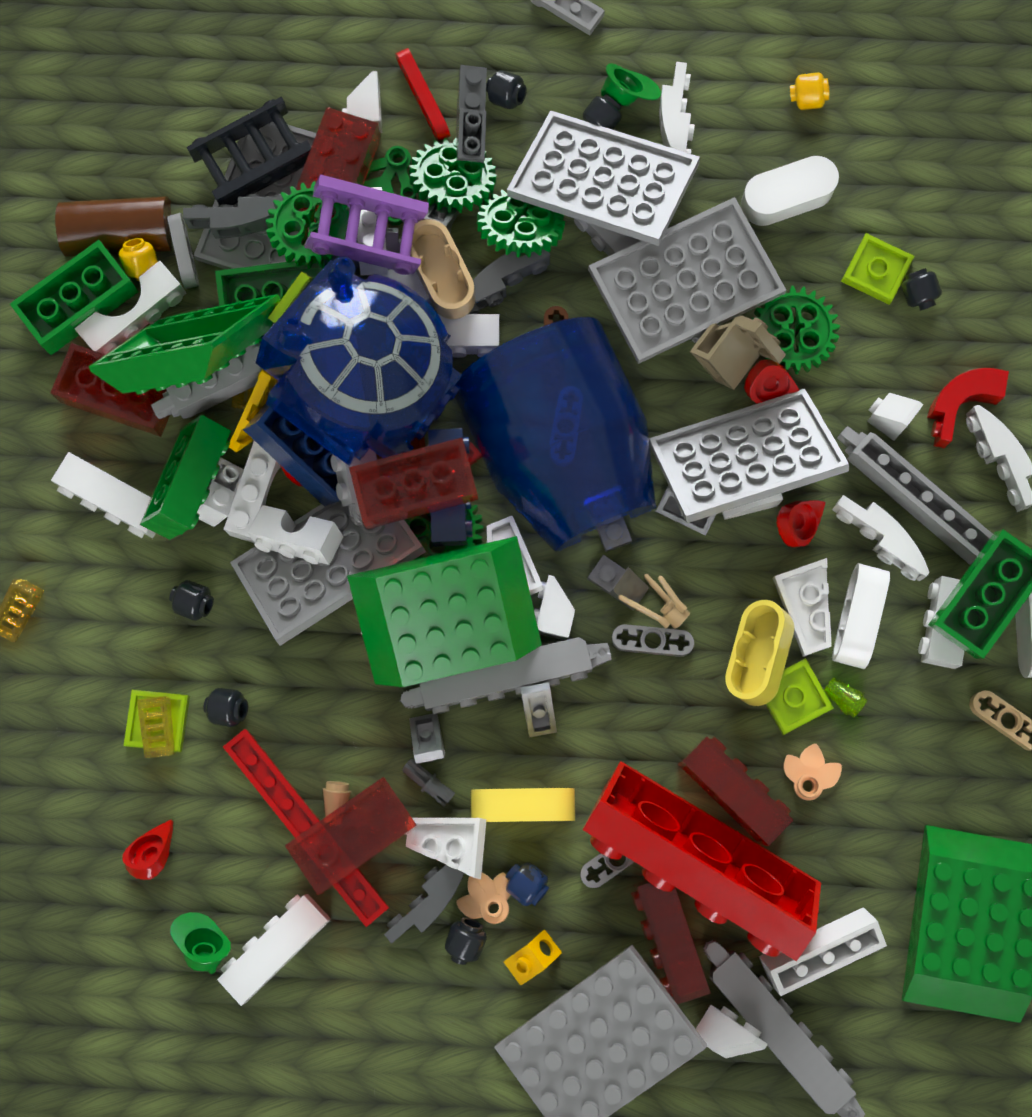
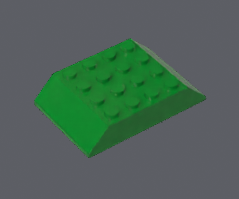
[89,294,280,395]
[347,536,542,687]
[902,825,1032,1023]

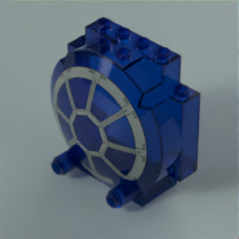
[255,257,463,466]

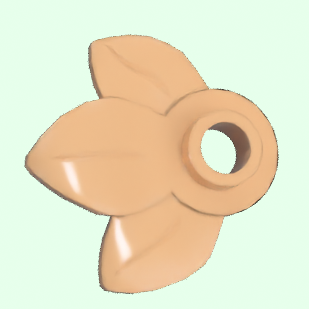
[784,744,842,801]
[456,872,510,924]

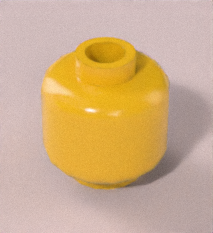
[790,72,830,110]
[119,238,158,281]

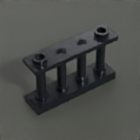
[187,96,316,206]

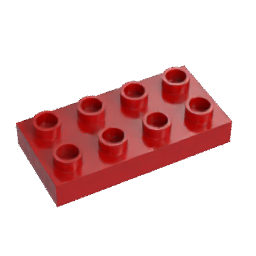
[582,761,821,961]

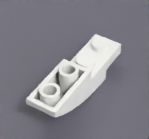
[659,62,695,154]
[966,405,1032,512]
[832,495,929,581]

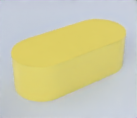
[725,600,794,706]
[471,788,575,822]

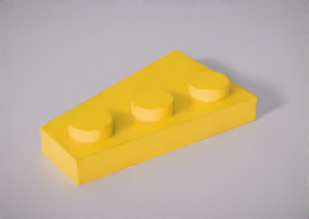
[229,360,287,452]

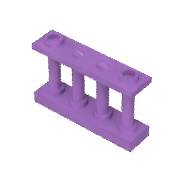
[305,174,429,275]

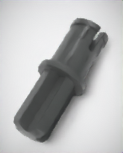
[402,759,455,807]

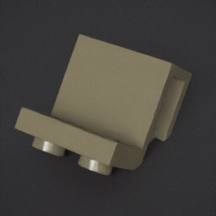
[690,316,786,390]

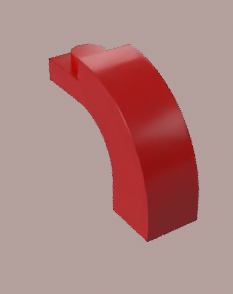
[927,368,1009,448]

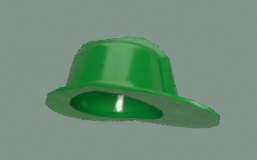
[601,63,661,106]
[170,912,231,974]

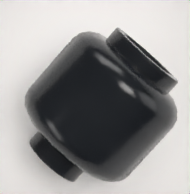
[486,70,527,109]
[583,95,622,130]
[901,268,942,311]
[169,580,214,621]
[203,688,249,727]
[445,918,487,965]

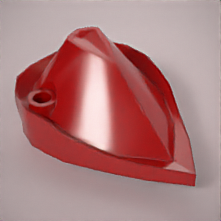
[744,359,800,404]
[776,500,826,547]
[122,819,173,880]

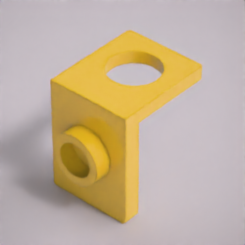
[504,930,562,985]

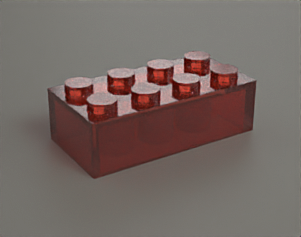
[296,107,381,223]
[50,343,170,437]
[349,438,479,529]
[678,736,793,846]
[285,777,417,896]
[631,880,710,1005]

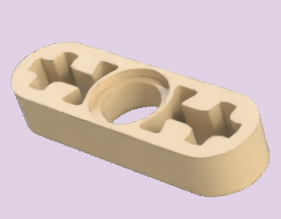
[969,691,1032,751]

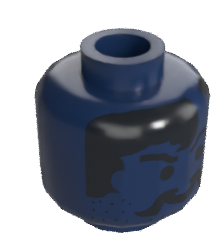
[505,862,549,906]

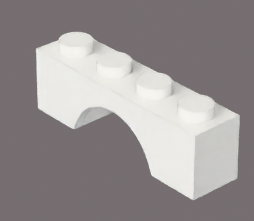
[75,261,186,358]
[224,441,281,543]

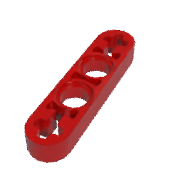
[395,48,451,142]

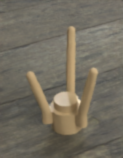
[618,574,690,629]

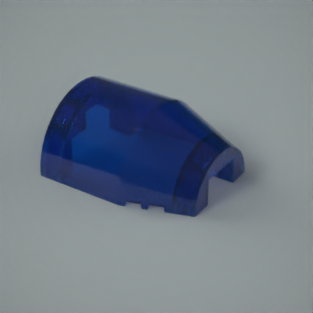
[453,317,656,552]

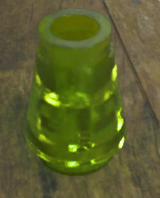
[824,677,868,718]

